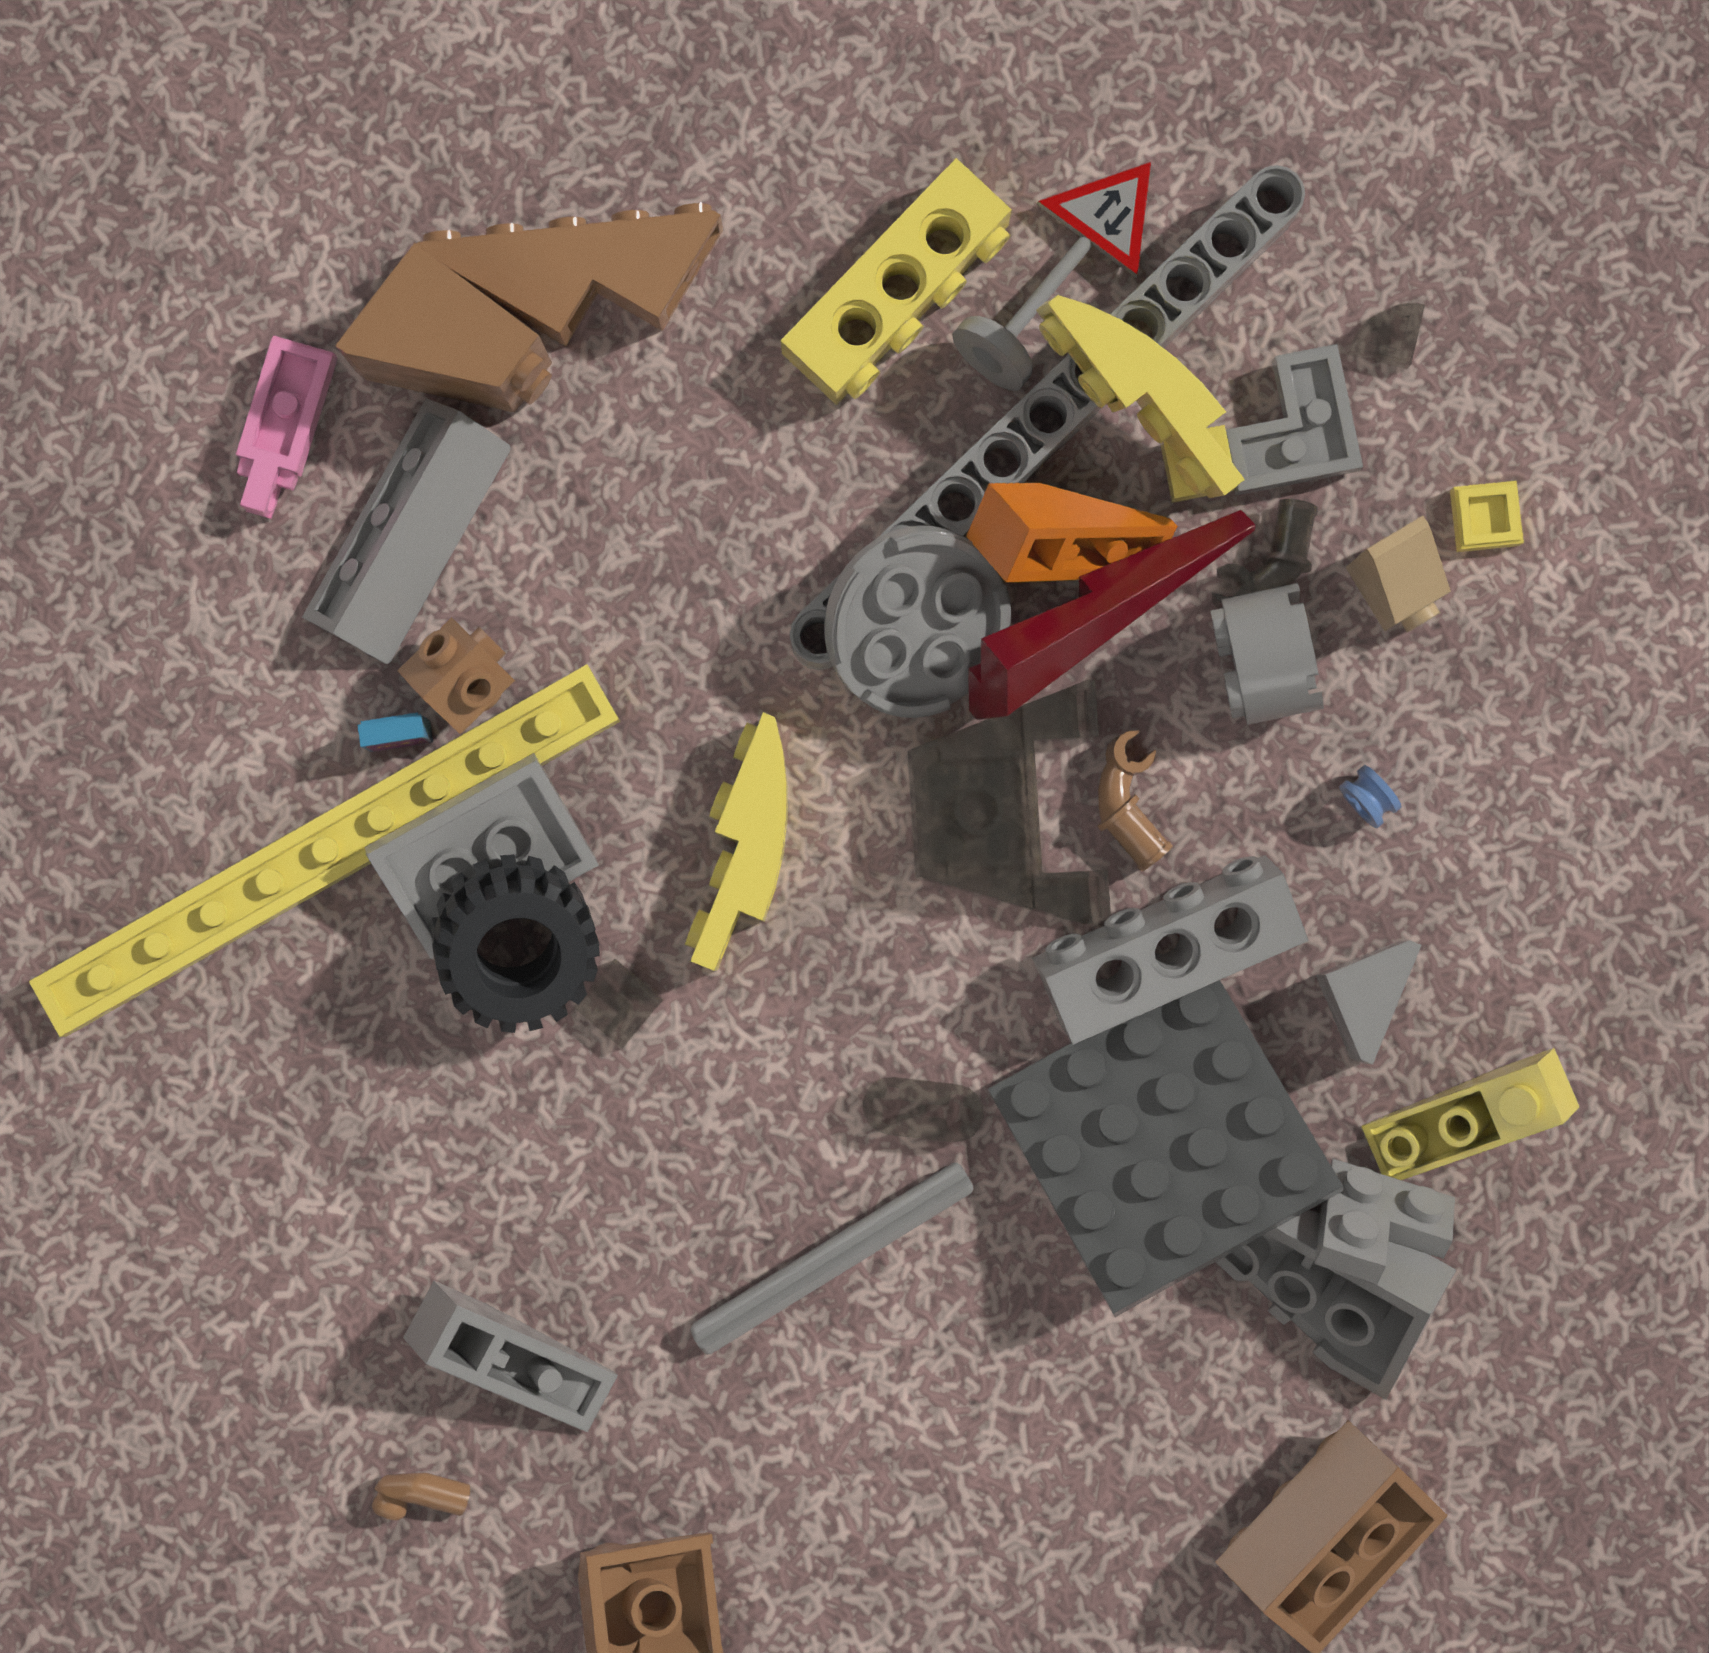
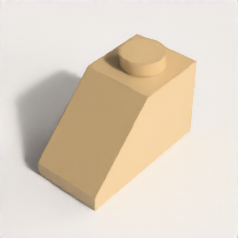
[1346,516,1451,633]

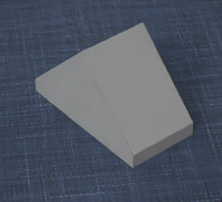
[1316,940,1422,1065]

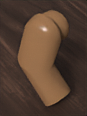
[372,1472,470,1520]

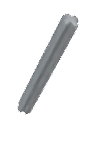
[690,1163,973,1355]

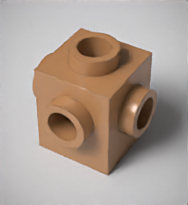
[397,617,515,734]

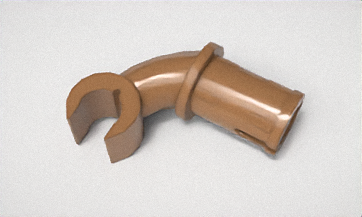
[1097,730,1173,872]

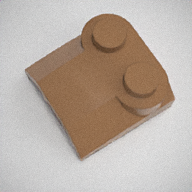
[578,1532,724,1653]

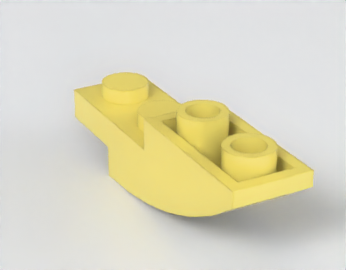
[1036,295,1245,498]
[685,712,788,971]

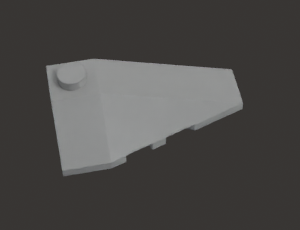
[1216,1210,1456,1400]

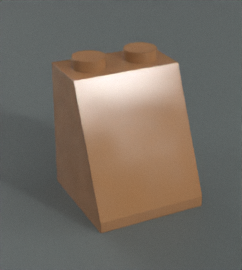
[335,242,552,413]

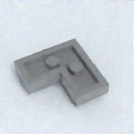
[1226,344,1363,496]
[1314,1159,1455,1284]

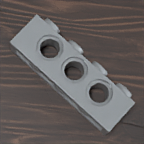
[1032,855,1309,1045]

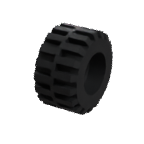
[431,854,600,1033]

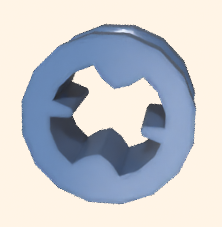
[1339,765,1402,829]

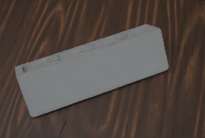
[302,398,510,664]

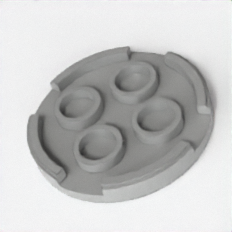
[825,526,1011,718]

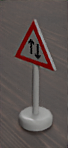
[952,162,1151,391]

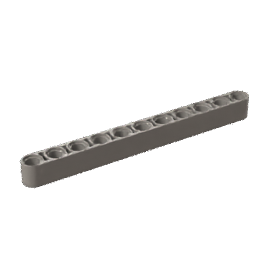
[790,165,1305,670]

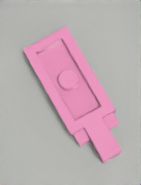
[236,336,338,519]

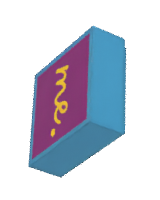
[357,712,433,752]

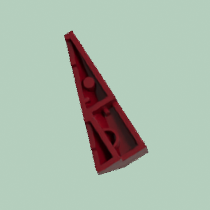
[968,510,1256,720]

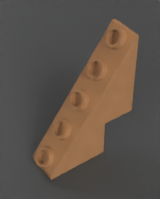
[416,203,723,347]

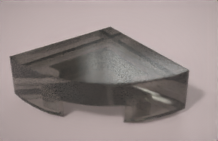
[1346,303,1425,369]

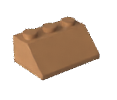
[1215,1420,1448,1653]

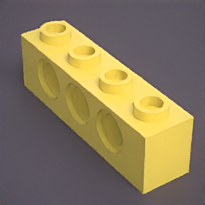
[781,158,1012,405]

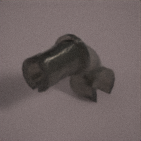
[1212,499,1318,609]

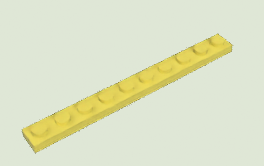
[29,664,621,1037]

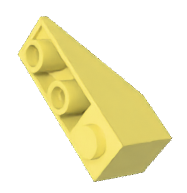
[1361,1048,1579,1180]

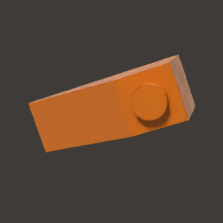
[966,483,1178,582]

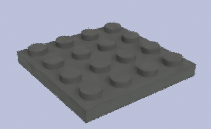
[988,980,1343,1317]

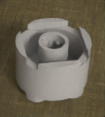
[1210,583,1324,725]

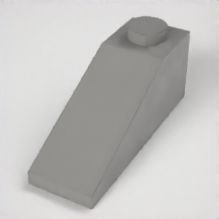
[403,1281,618,1432]

